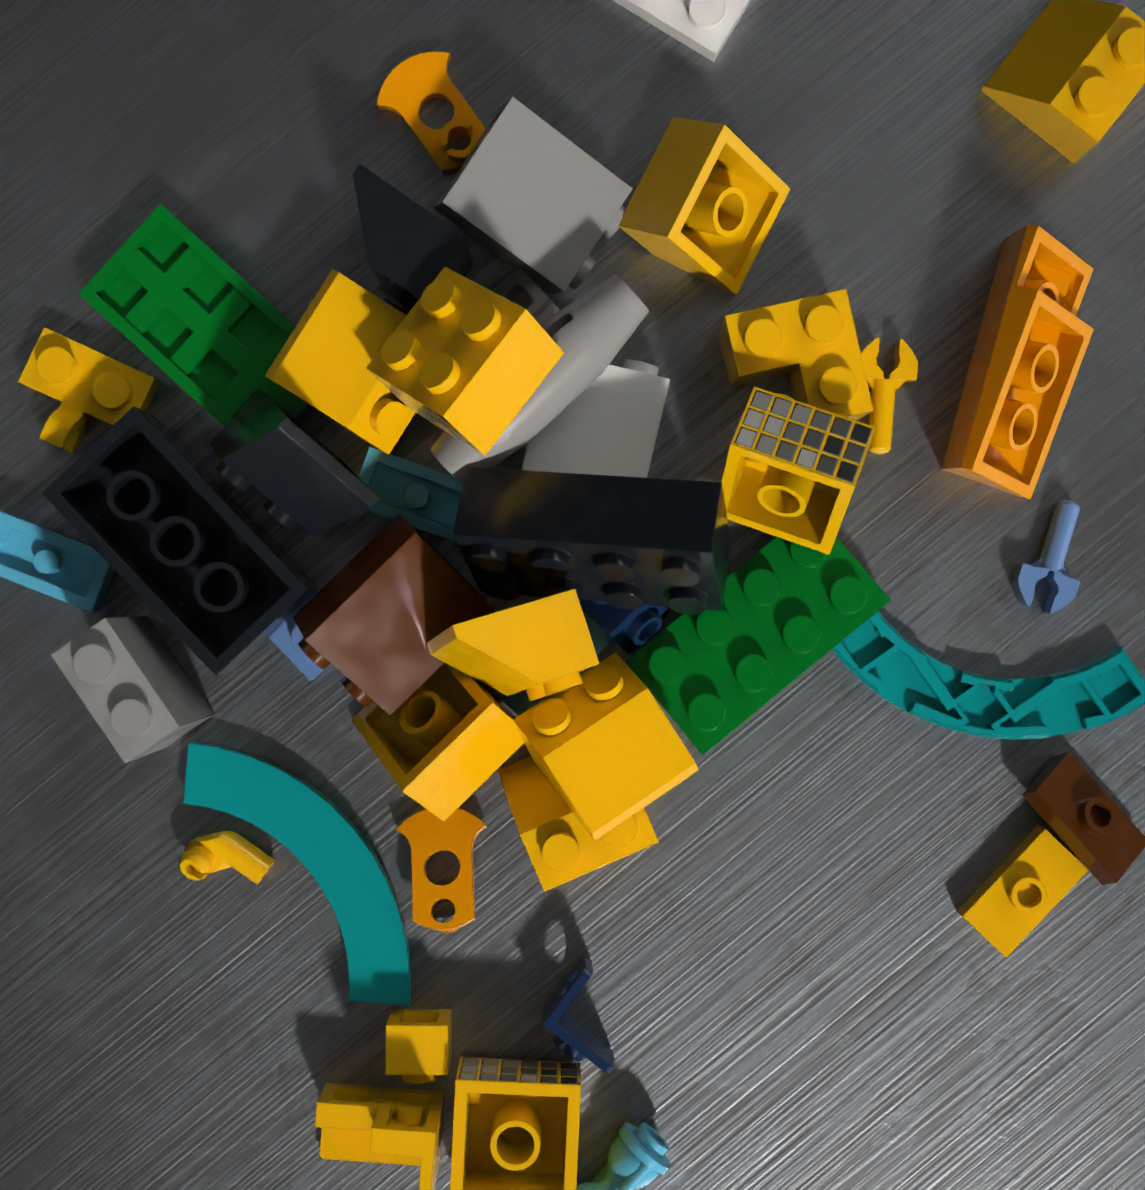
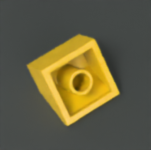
[981,0,1145,164]
[618,117,790,295]
[265,269,416,455]
[427,589,600,702]
[513,652,698,840]
[351,663,524,822]
[497,755,659,892]

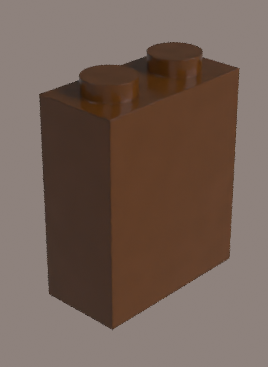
[293,513,496,715]

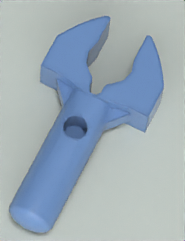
[1011,500,1080,614]

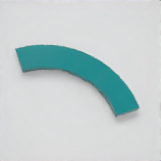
[831,611,1145,740]
[183,741,412,1006]

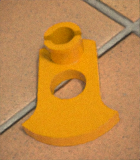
[377,51,486,174]
[396,809,487,933]

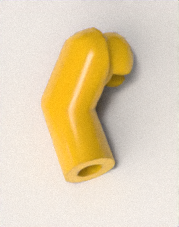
[179,830,275,885]

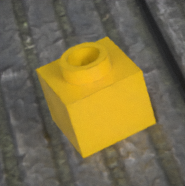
[386,1009,452,1084]

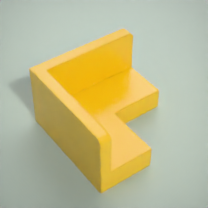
[315,1083,445,1190]

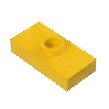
[956,825,1089,958]

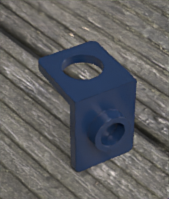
[543,955,615,1074]

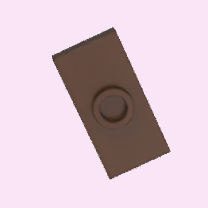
[1022,752,1145,885]

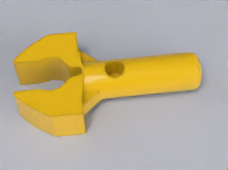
[861,337,918,454]

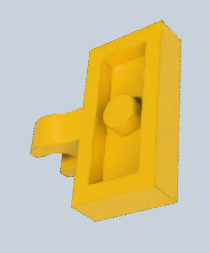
[18,327,160,454]

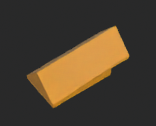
[941,224,1094,500]

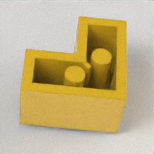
[717,289,873,420]

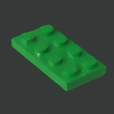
[78,203,312,426]
[625,537,891,756]

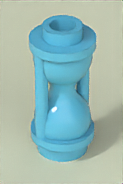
[576,1122,670,1190]

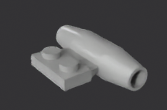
[430,269,650,484]

